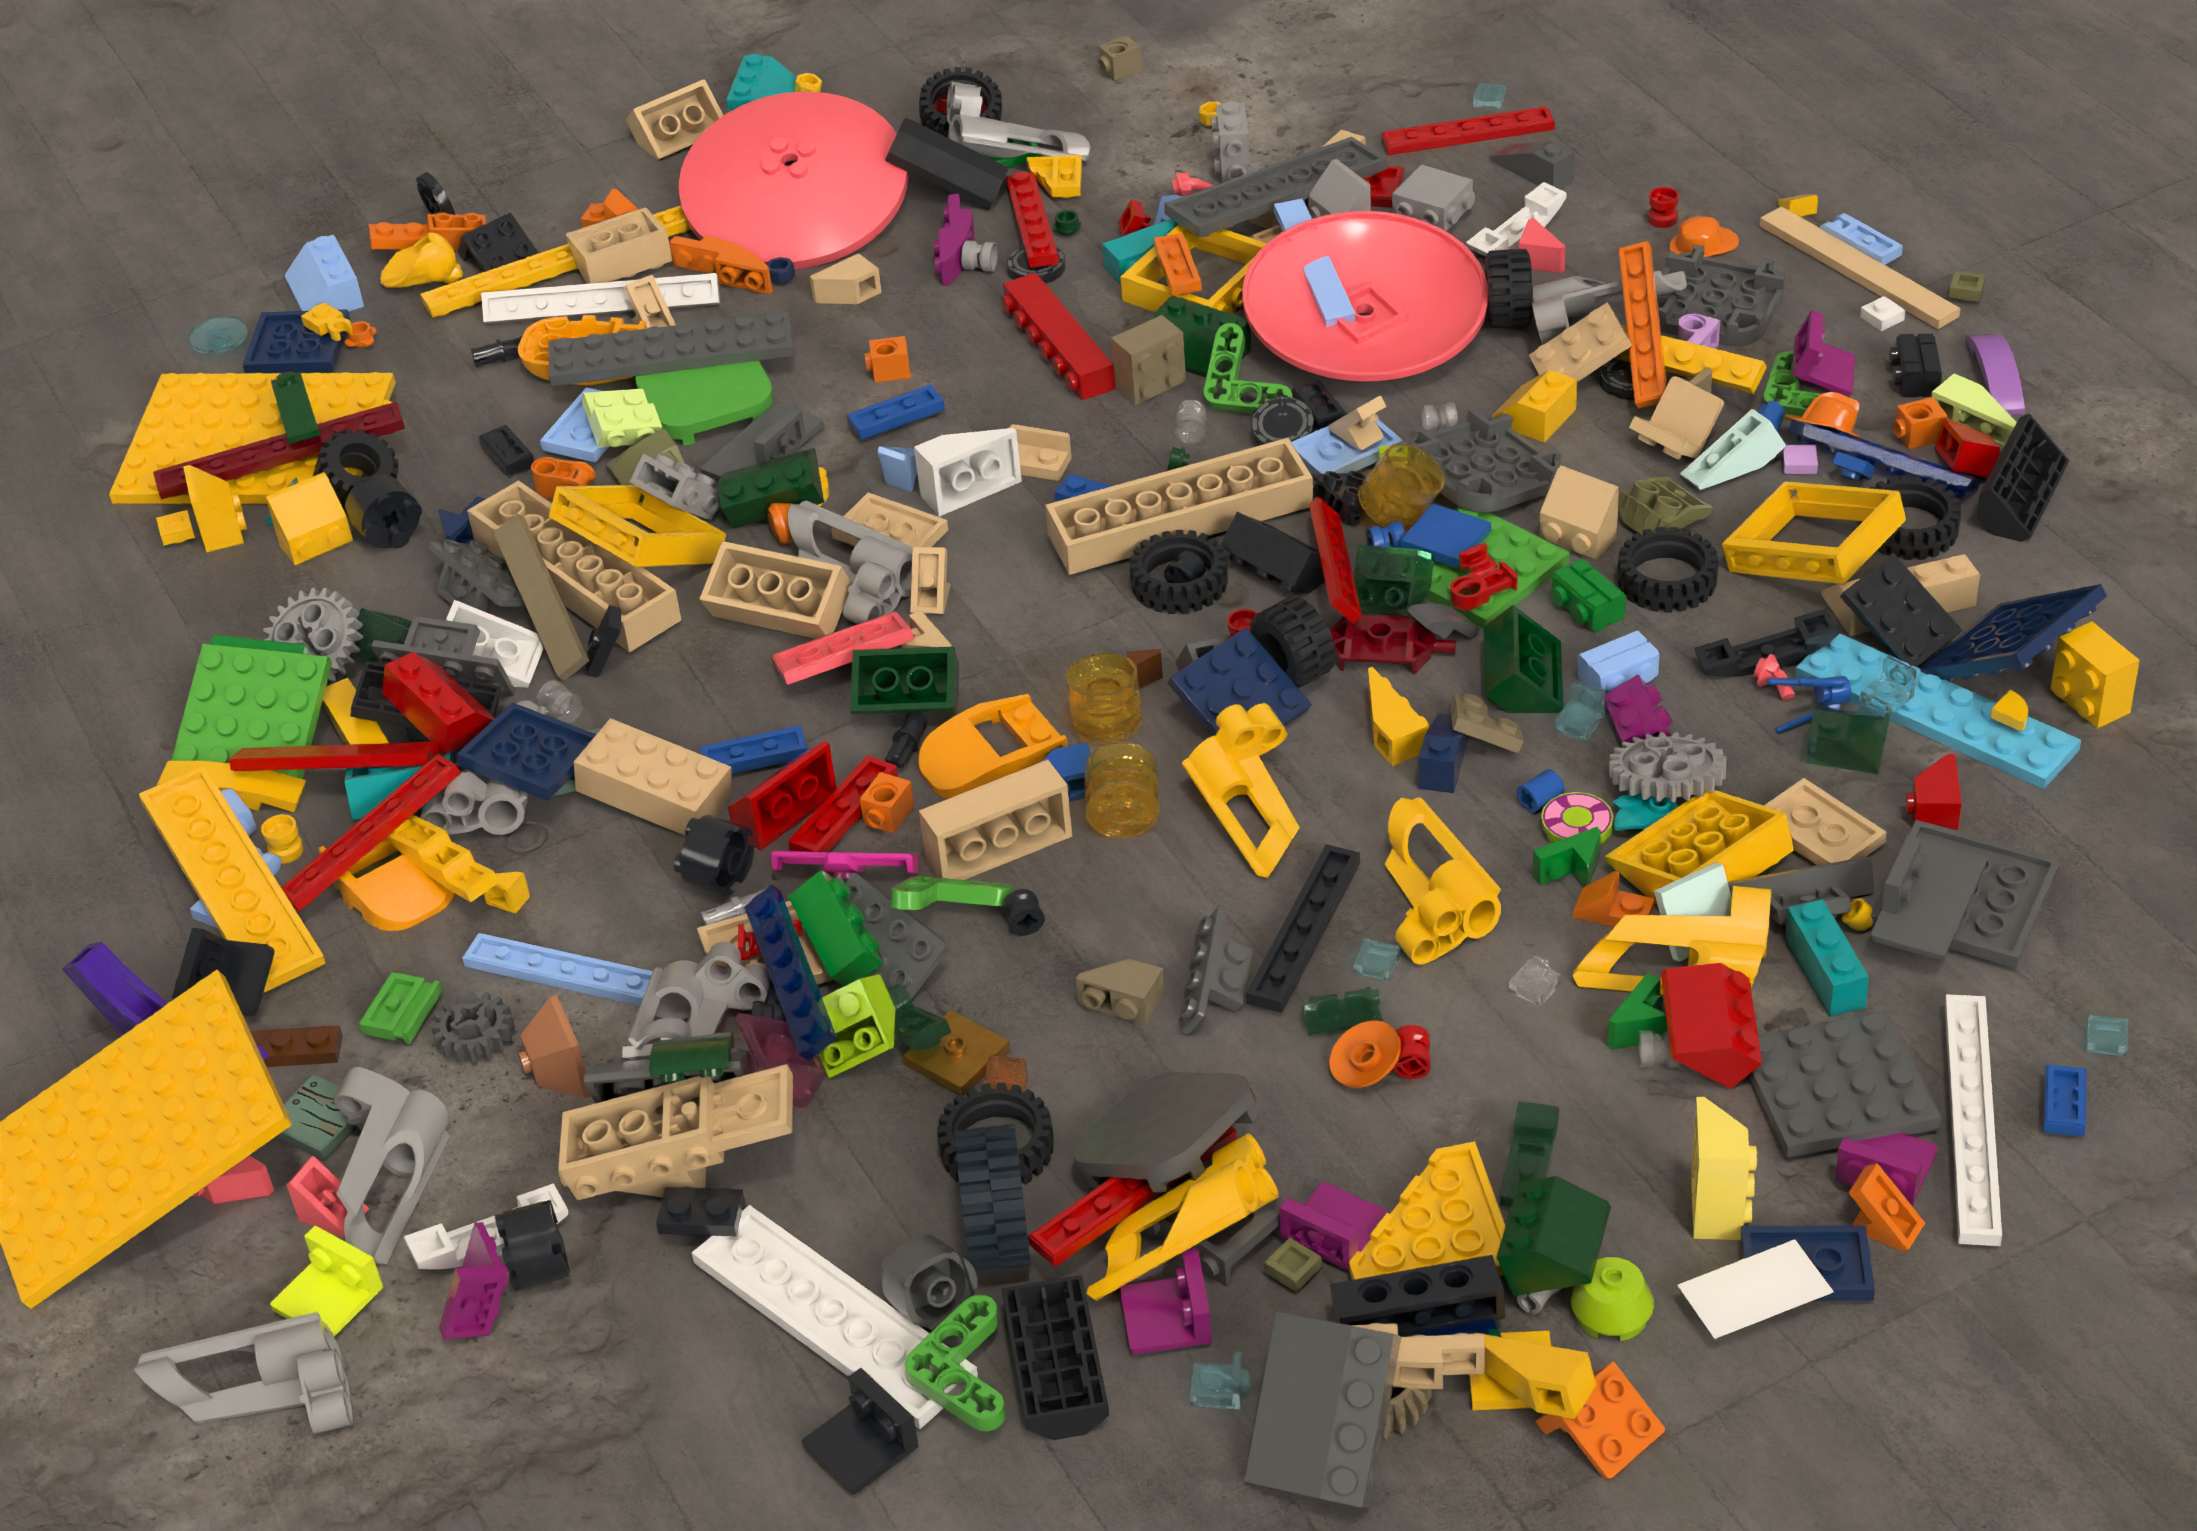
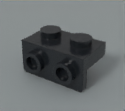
[656,1187,746,1236]

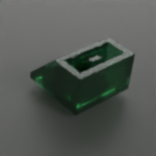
[1354,545,1435,616]

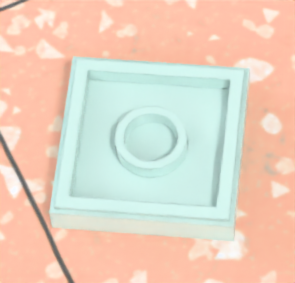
[1654,862,1732,962]

